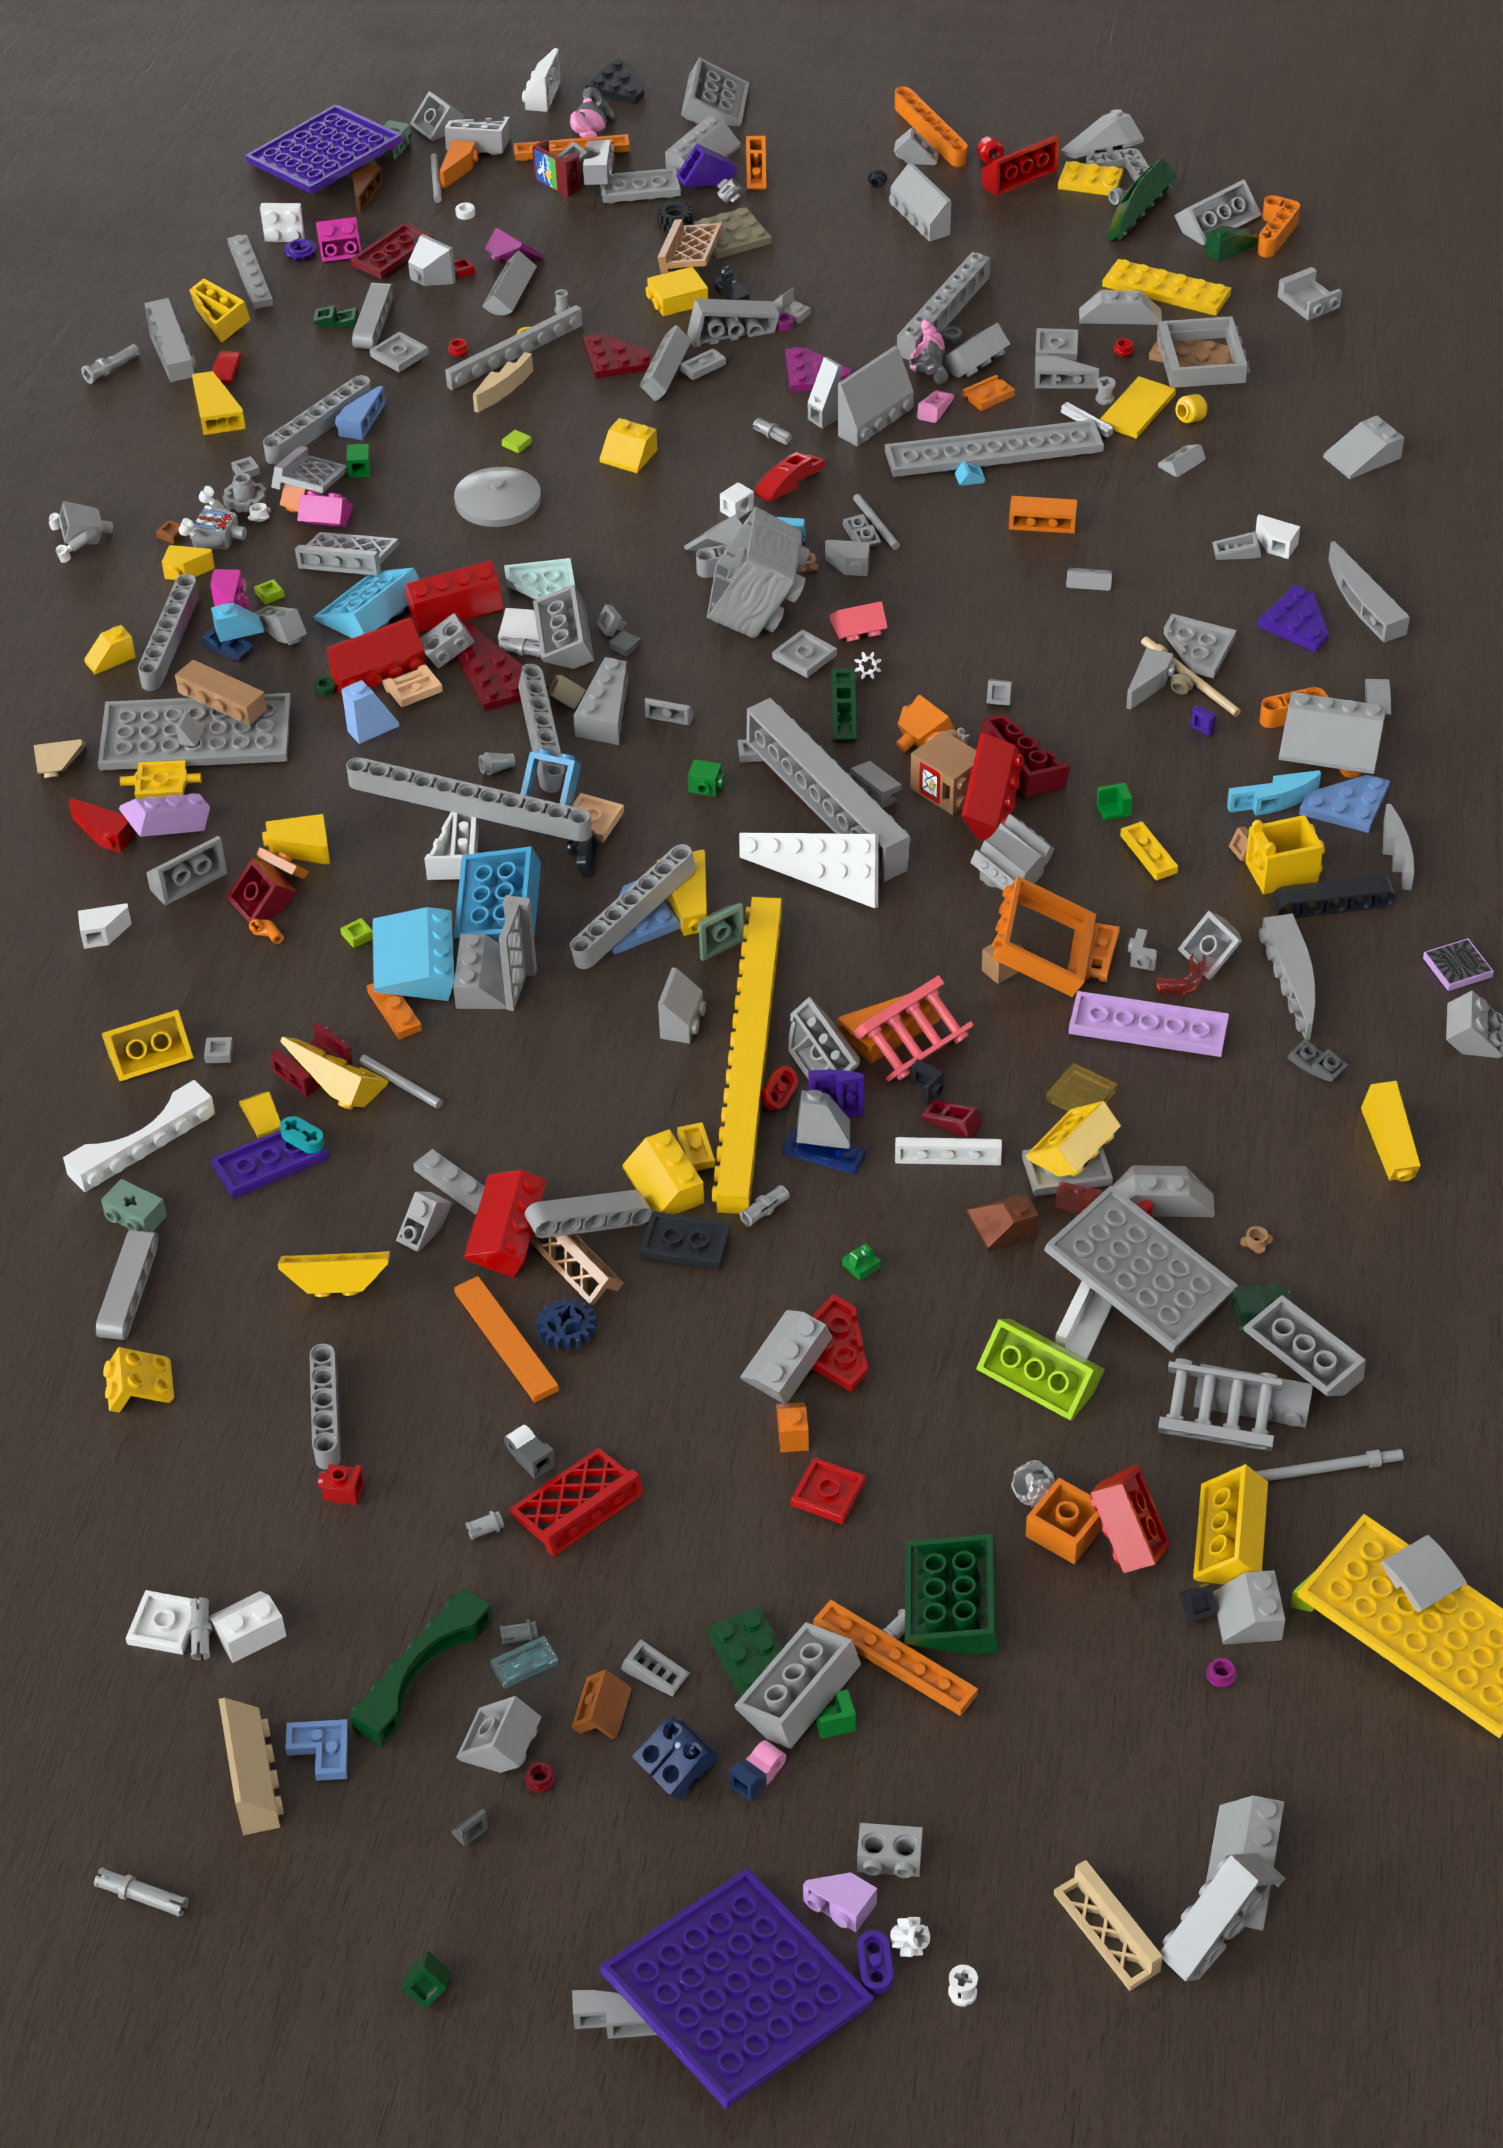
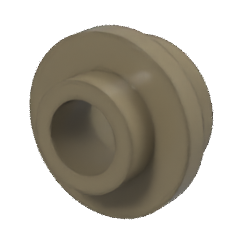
[1171,674,1194,695]

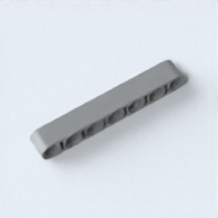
[263,375,371,464]
[138,574,199,691]
[518,664,565,793]
[570,844,696,969]

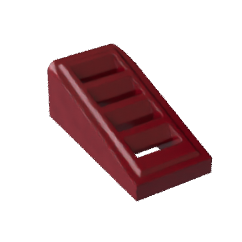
[921,1100,982,1138]

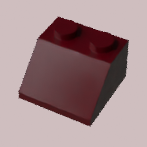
[226,858,297,923]

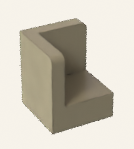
[547,675,586,709]

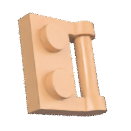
[383,664,443,707]

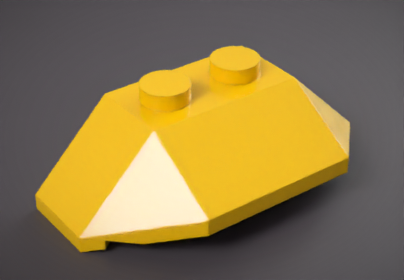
[278,1251,390,1297]

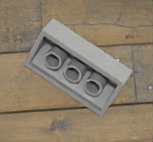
[665,116,741,173]
[889,162,951,242]
[1174,179,1261,245]
[533,585,594,669]
[1243,1295,1366,1396]
[735,1622,861,1749]
[1206,1795,1284,1930]

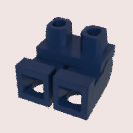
[632,1717,720,1801]

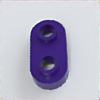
[857,1930,893,1995]

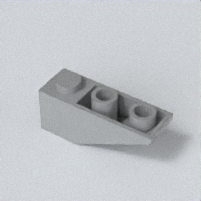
[808,356,841,428]

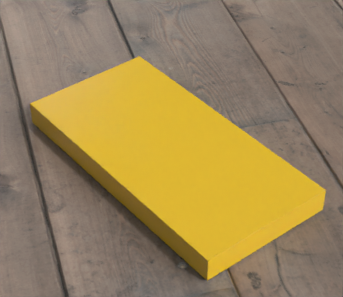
[1100,376,1176,439]

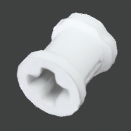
[948,1964,978,2007]

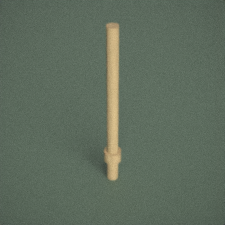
[1141,636,1241,717]

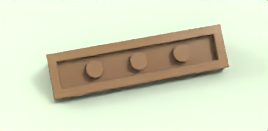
[529,1231,624,1305]

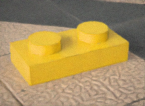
[677,1122,715,1171]

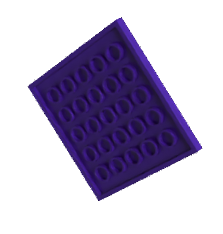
[245,104,404,194]
[600,1868,874,2109]

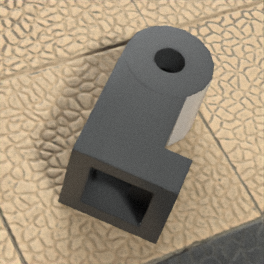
[504,1425,555,1480]

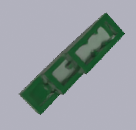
[832,669,857,741]

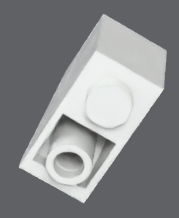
[1256,514,1300,559]
[78,903,131,949]

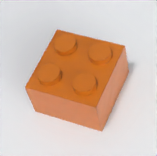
[1026,1478,1102,1565]

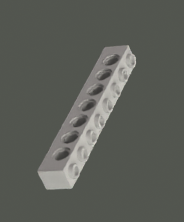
[897,252,990,360]

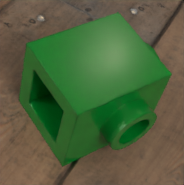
[688,759,725,797]

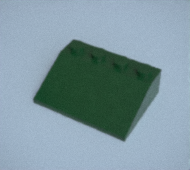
[905,1534,999,1656]

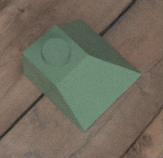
[699,903,744,961]

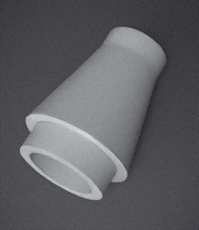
[479,752,515,775]

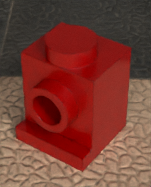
[318,1464,365,1506]

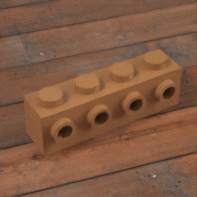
[175,660,267,725]

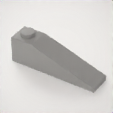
[1060,109,1144,158]

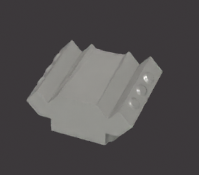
[970,814,1055,890]

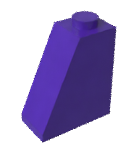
[676,143,739,187]

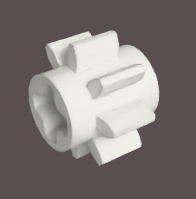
[854,652,881,679]
[890,1917,930,1957]

